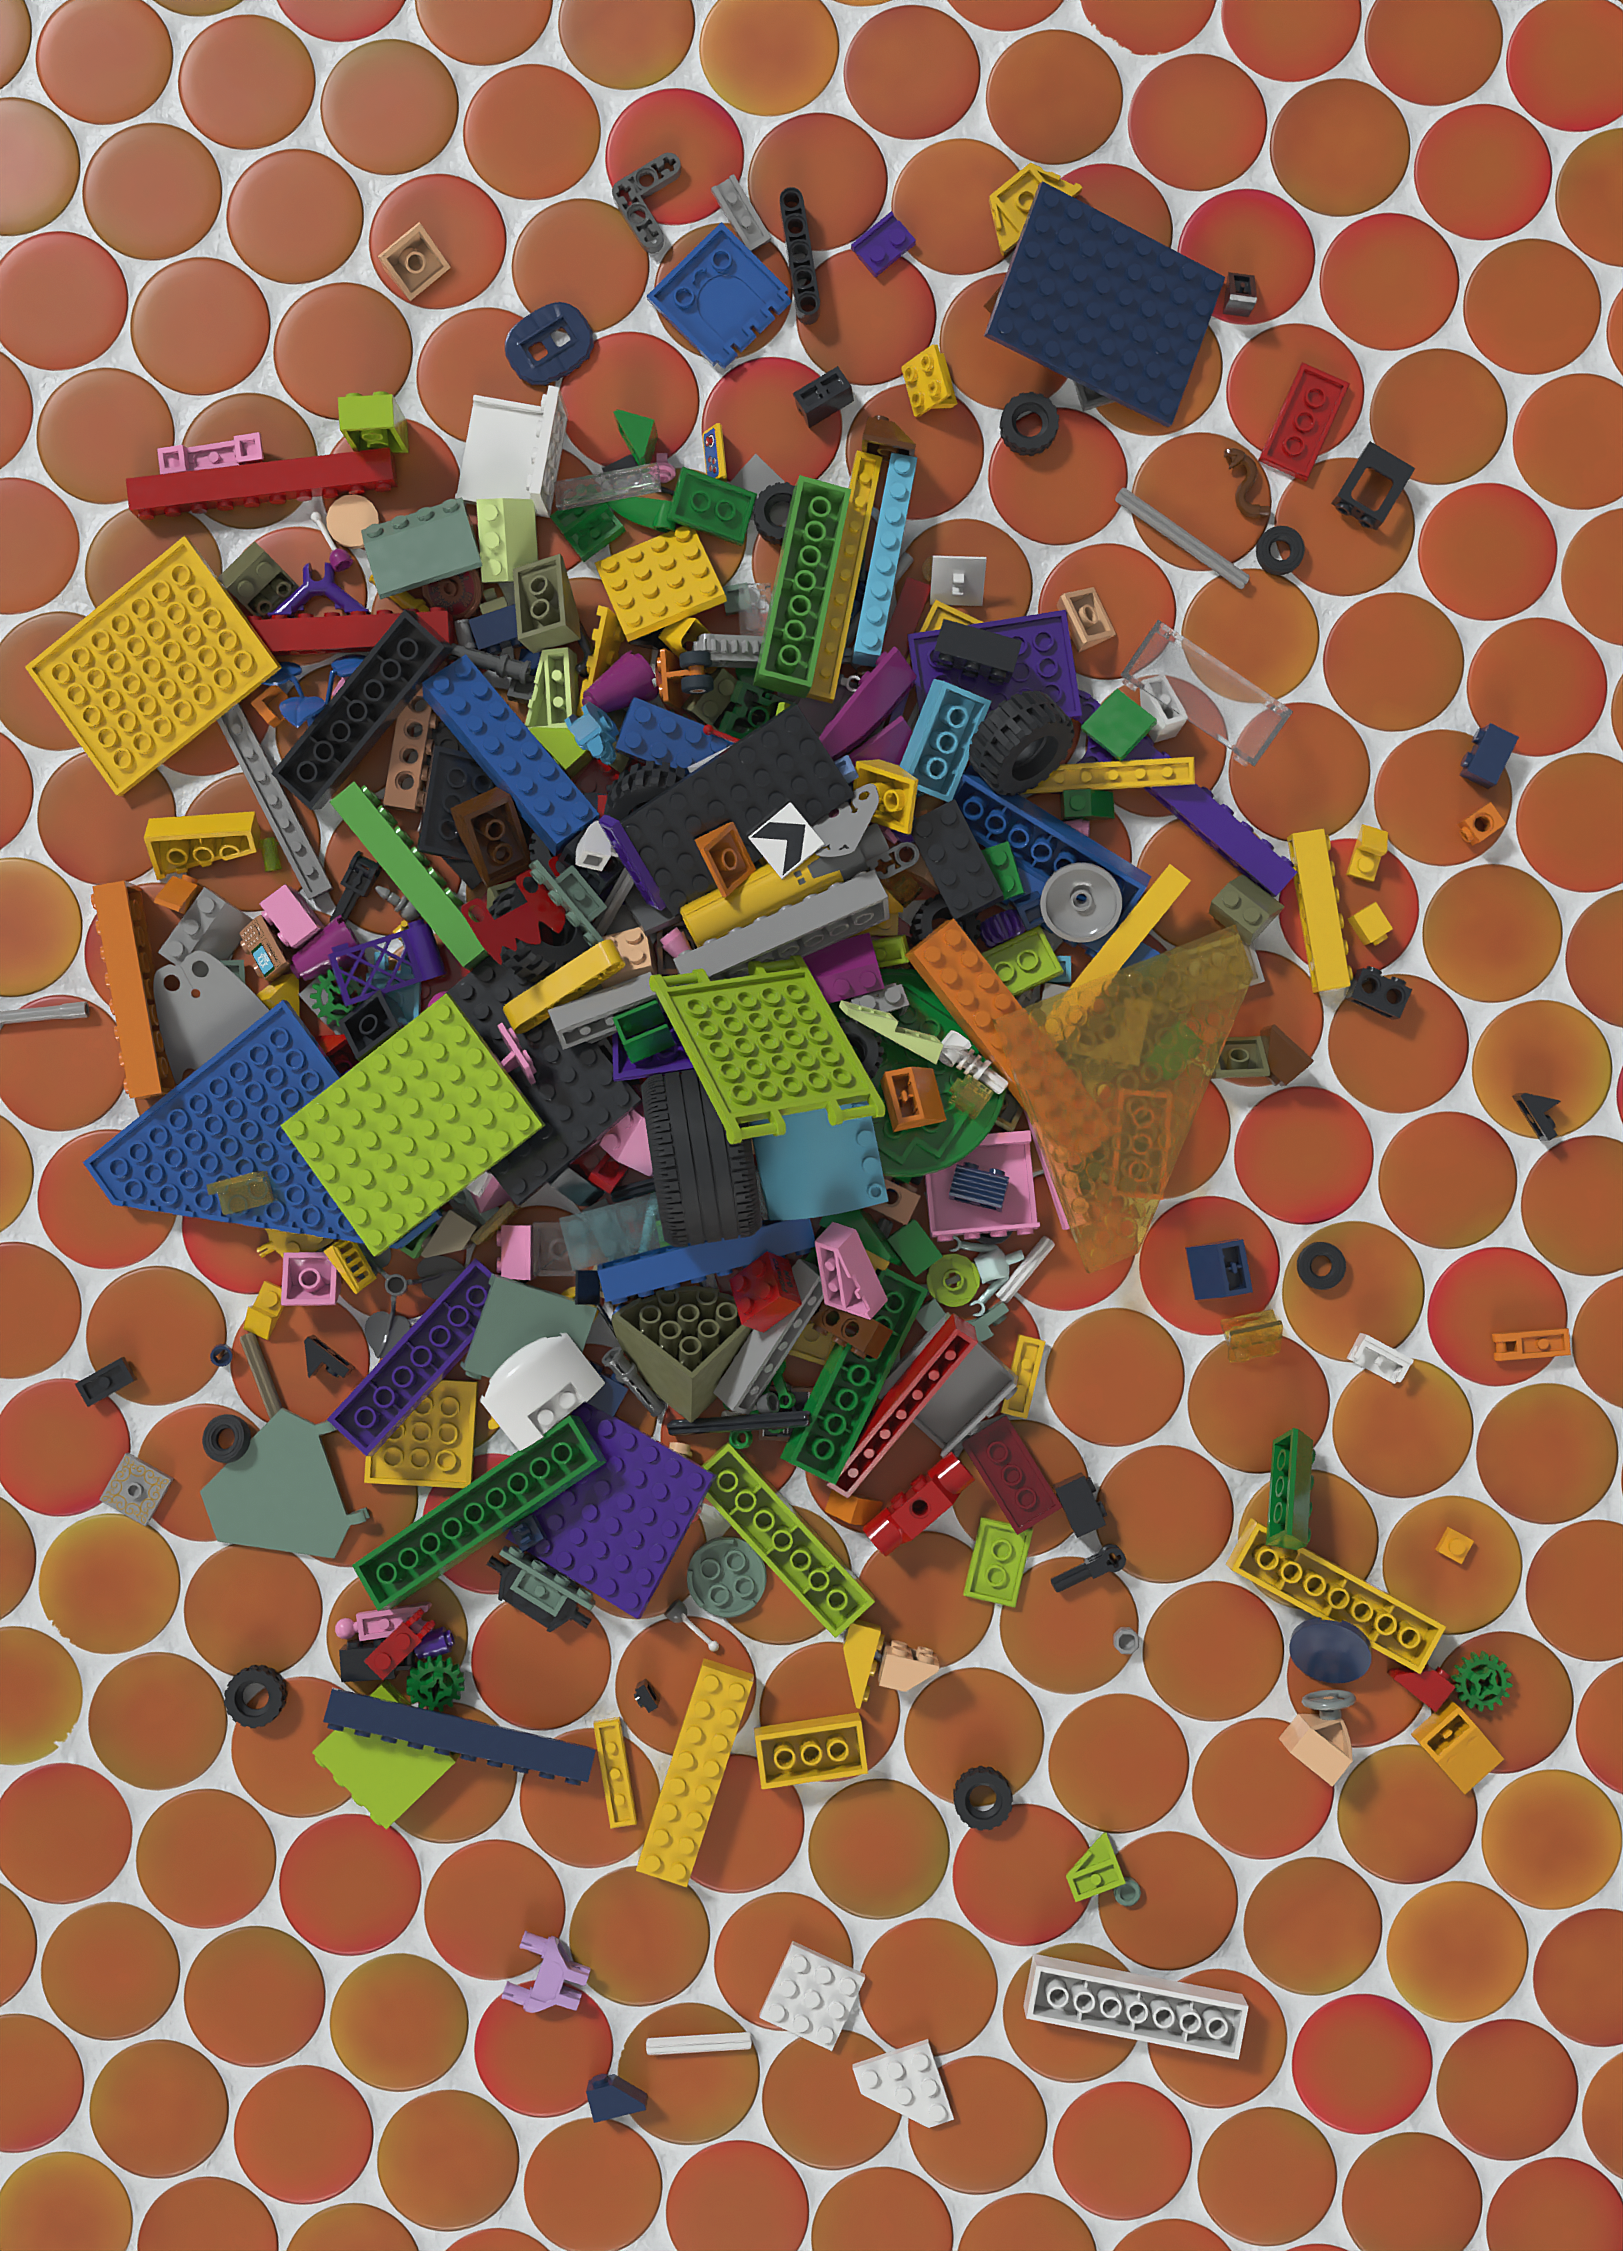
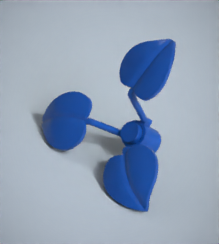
[262,654,366,728]

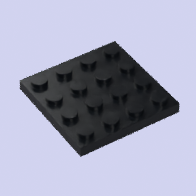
[417,745,530,874]

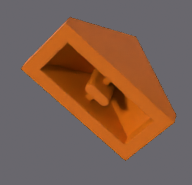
[825,1489,883,1526]

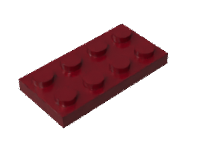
[962,1415,1063,1535]

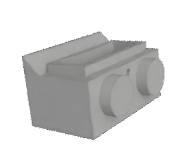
[847,983,909,1024]

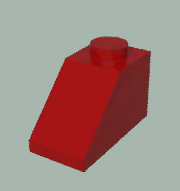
[1387,1664,1455,1712]

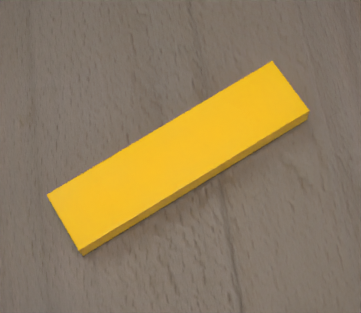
[593,1717,638,1829]

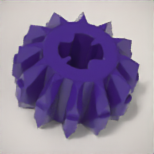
[979,909,1025,948]

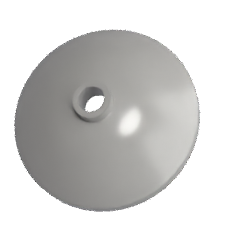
[1040,863,1122,942]

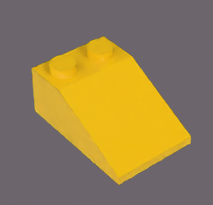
[851,759,918,834]

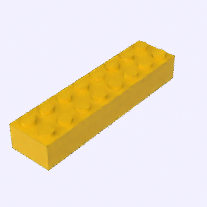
[1226,1518,1446,1674]
[636,1658,754,1887]

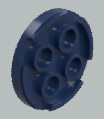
[1289,1617,1372,1683]

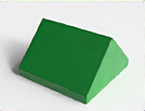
[613,409,658,475]

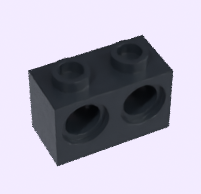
[558,828,625,896]
[1345,966,1412,1020]

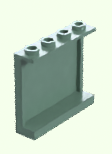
[460,1273,597,1379]

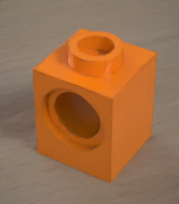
[1457,802,1506,846]

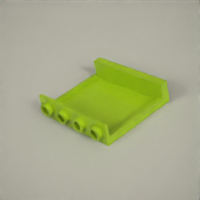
[312,1679,460,1829]

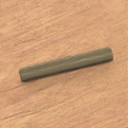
[240,1333,283,1419]

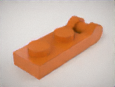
[1492,1328,1571,1361]

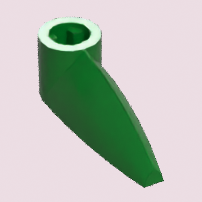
[605,494,677,533]

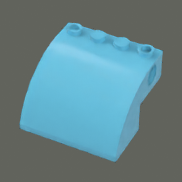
[749,1101,888,1220]

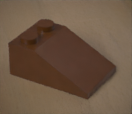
[450,787,532,888]

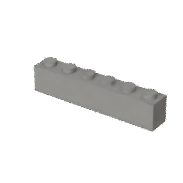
[713,1259,824,1415]

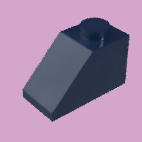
[586,2074,648,2123]

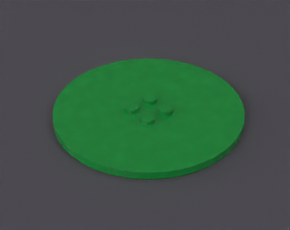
[828,968,1006,1177]

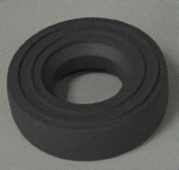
[1256,526,1305,575]
[1297,1242,1346,1290]
[202,1414,251,1463]

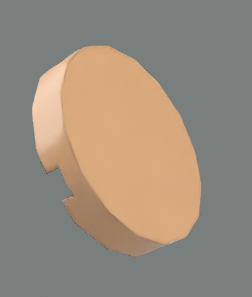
[326,494,380,549]

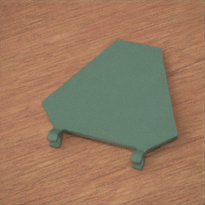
[200,1408,370,1558]

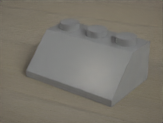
[158,887,253,978]

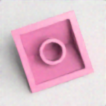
[281,1252,342,1306]

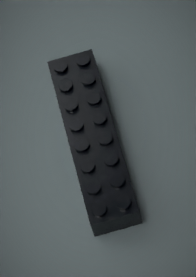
[271,610,454,810]

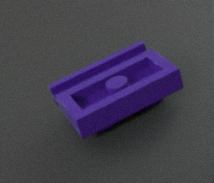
[851,211,916,278]

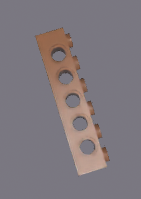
[383,660,448,814]

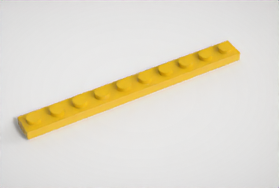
[806,450,882,704]

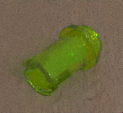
[258,837,282,872]

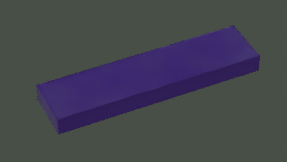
[598,814,666,910]

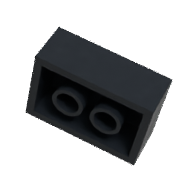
[932,619,1022,685]

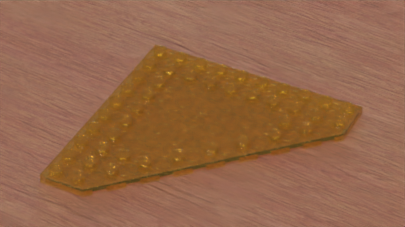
[992,924,1254,1273]

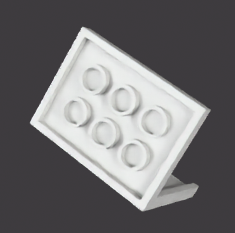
[455,385,568,518]

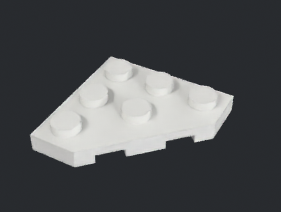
[852,2039,954,2128]

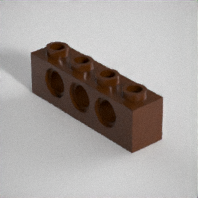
[807,1299,893,1359]

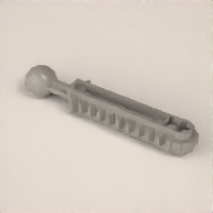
[692,634,882,670]

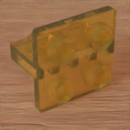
[1221,1309,1283,1363]

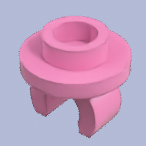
[649,453,676,483]

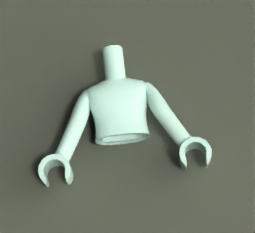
[949,1236,1025,1317]

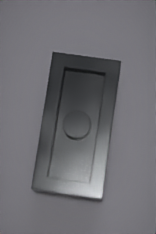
[75,1357,137,1407]

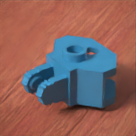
[565,702,619,765]

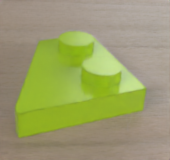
[1066,1832,1126,1902]

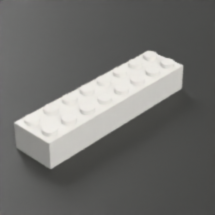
[1023,1954,1249,2060]

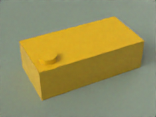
[754,1712,868,1789]

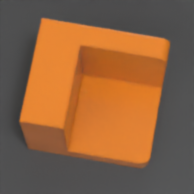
[251,685,289,728]

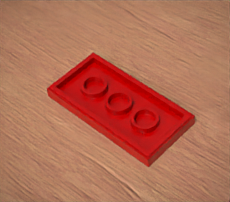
[1258,362,1350,482]

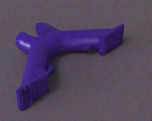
[268,562,371,619]

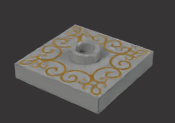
[99,1453,174,1526]

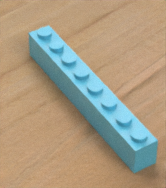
[852,453,917,667]

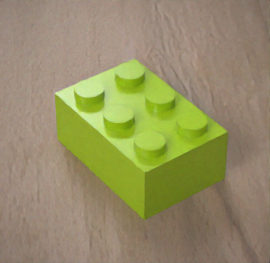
[338,391,409,454]

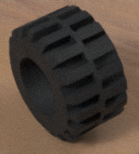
[910,894,981,945]
[838,1018,884,1080]

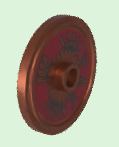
[422,568,483,622]

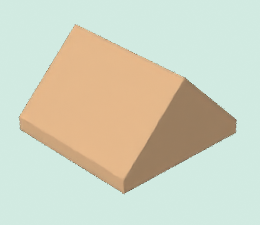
[378,222,451,301]
[1056,587,1116,653]

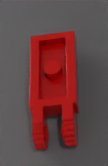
[364,1608,436,1680]

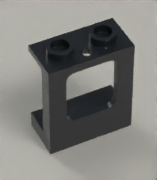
[1331,441,1415,530]

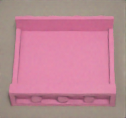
[925,1130,1040,1242]

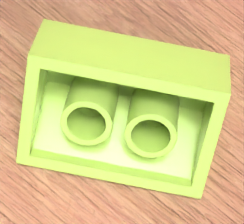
[476,498,538,584]

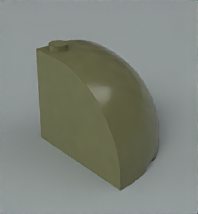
[612,1286,753,1423]

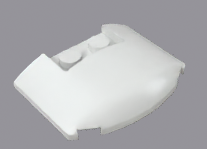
[480,1333,605,1451]

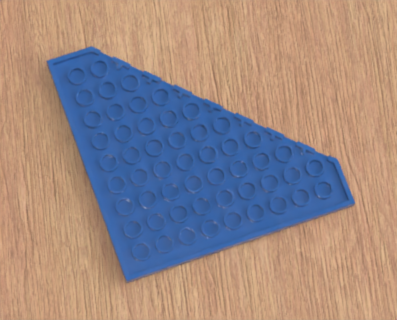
[83,1000,443,1249]

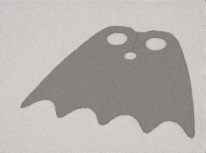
[153,951,270,1085]

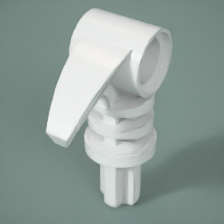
[939,1031,1008,1094]

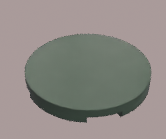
[687,1536,767,1618]

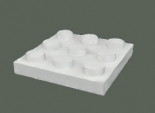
[759,1941,865,2051]

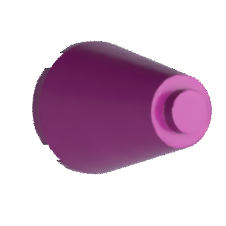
[582,651,659,713]
[289,915,368,981]

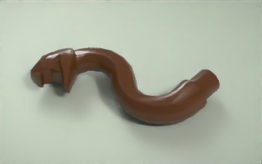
[1224,448,1270,518]

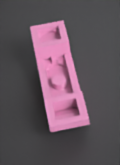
[157,432,264,474]

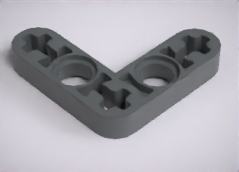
[612,153,681,253]

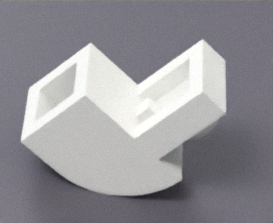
[575,821,619,871]

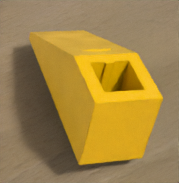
[843,1619,885,1709]

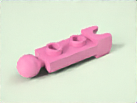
[335,1602,434,1641]

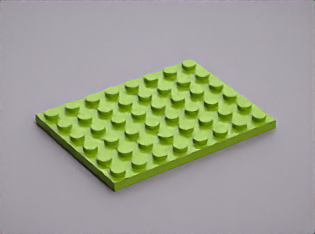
[280,993,545,1257]

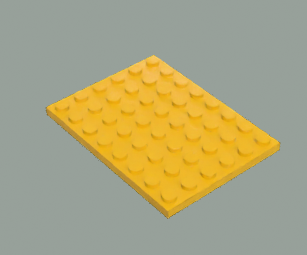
[25,536,282,796]

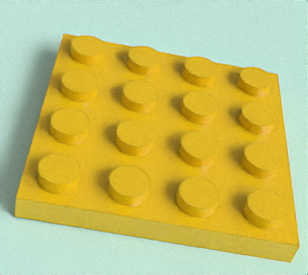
[595,526,727,642]
[364,1379,478,1488]

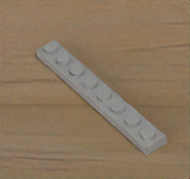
[217,703,334,901]

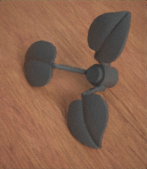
[347,1243,465,1358]

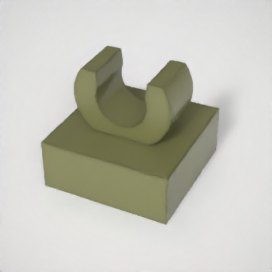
[479,588,509,615]

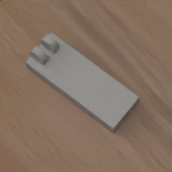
[711,174,771,252]

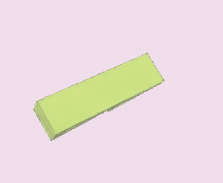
[839,1000,943,1064]

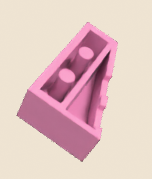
[815,1222,888,1320]

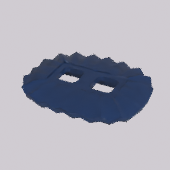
[504,302,594,386]

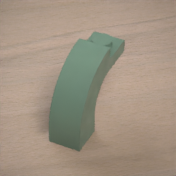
[915,1298,1009,1342]

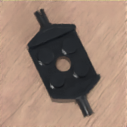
[486,1552,592,1633]

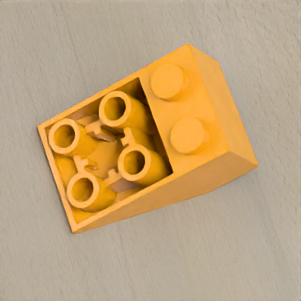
[1411,1699,1504,1794]

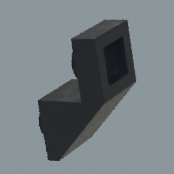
[548,1164,606,1206]

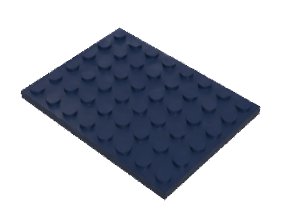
[984,181,1225,427]

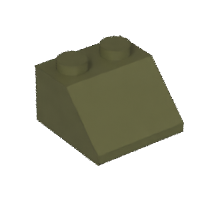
[1209,874,1285,946]

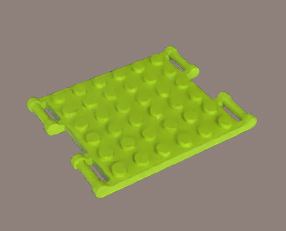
[649,955,885,1144]

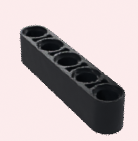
[780,187,820,325]

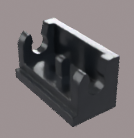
[793,366,854,428]

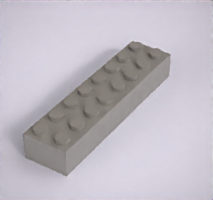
[673,870,890,985]

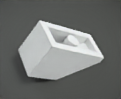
[1139,676,1188,743]

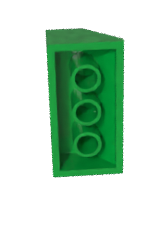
[1266,1428,1316,1550]

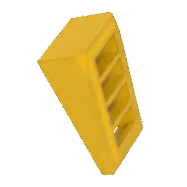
[323,1240,377,1294]

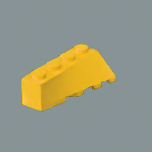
[144,811,261,880]

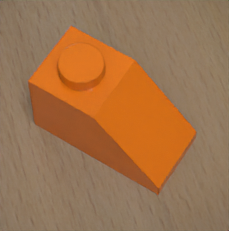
[153,874,203,914]

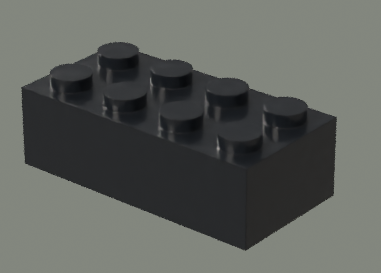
[910,799,1004,923]

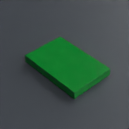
[667,467,757,546]

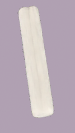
[996,1236,1055,1303]

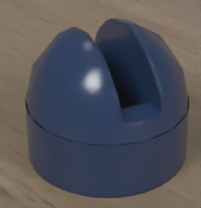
[210,1344,233,1367]

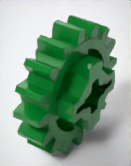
[310,967,367,1027]
[1451,1651,1513,1712]
[406,1655,465,1712]

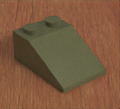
[513,554,581,654]

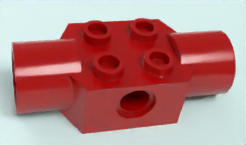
[862,1451,976,1557]

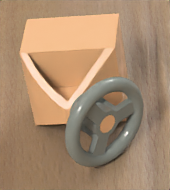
[1279,1690,1356,1787]

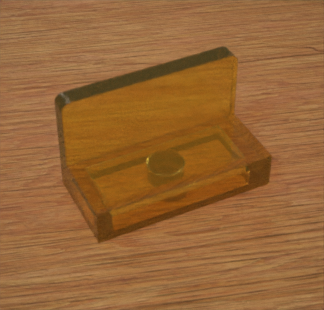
[206,1171,274,1215]

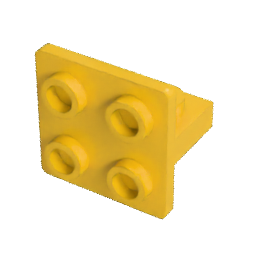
[901,344,958,417]

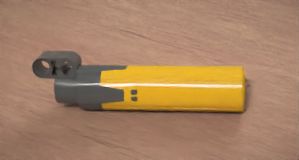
[680,823,919,948]

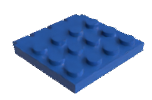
[646,222,792,369]

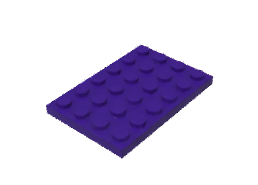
[907,610,1082,722]

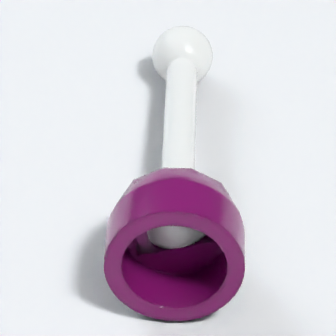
[311,512,353,572]

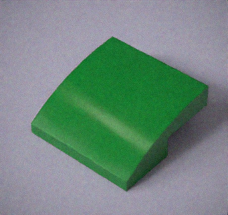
[550,485,626,562]

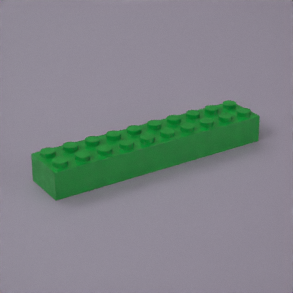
[352,1415,607,1611]

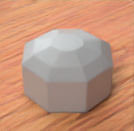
[1113,1627,1139,1654]

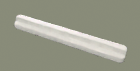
[646,2032,752,2055]

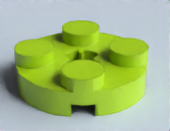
[926,1253,980,1307]

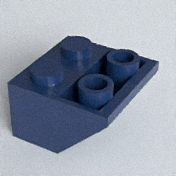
[1185,1238,1253,1300]

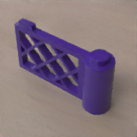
[328,919,447,1006]

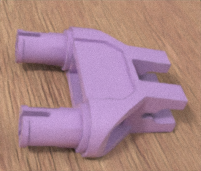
[501,1930,591,2013]

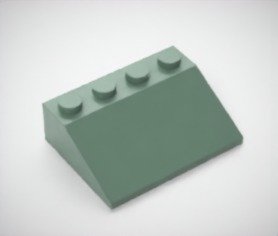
[361,497,483,599]

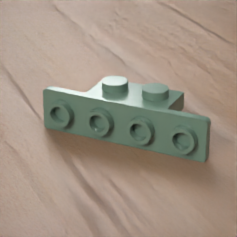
[529,860,607,947]
[499,1546,596,1617]

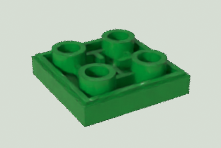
[1081,688,1157,762]

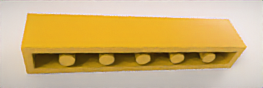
[1287,829,1353,993]

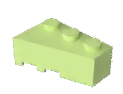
[524,647,579,730]

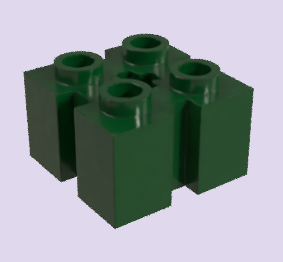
[718,681,793,739]

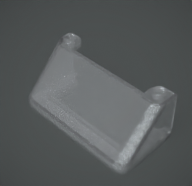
[1121,620,1293,767]

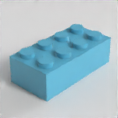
[900,679,991,802]

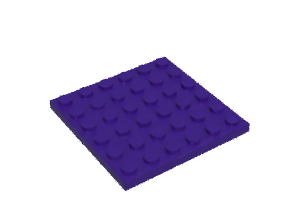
[505,1402,717,1619]

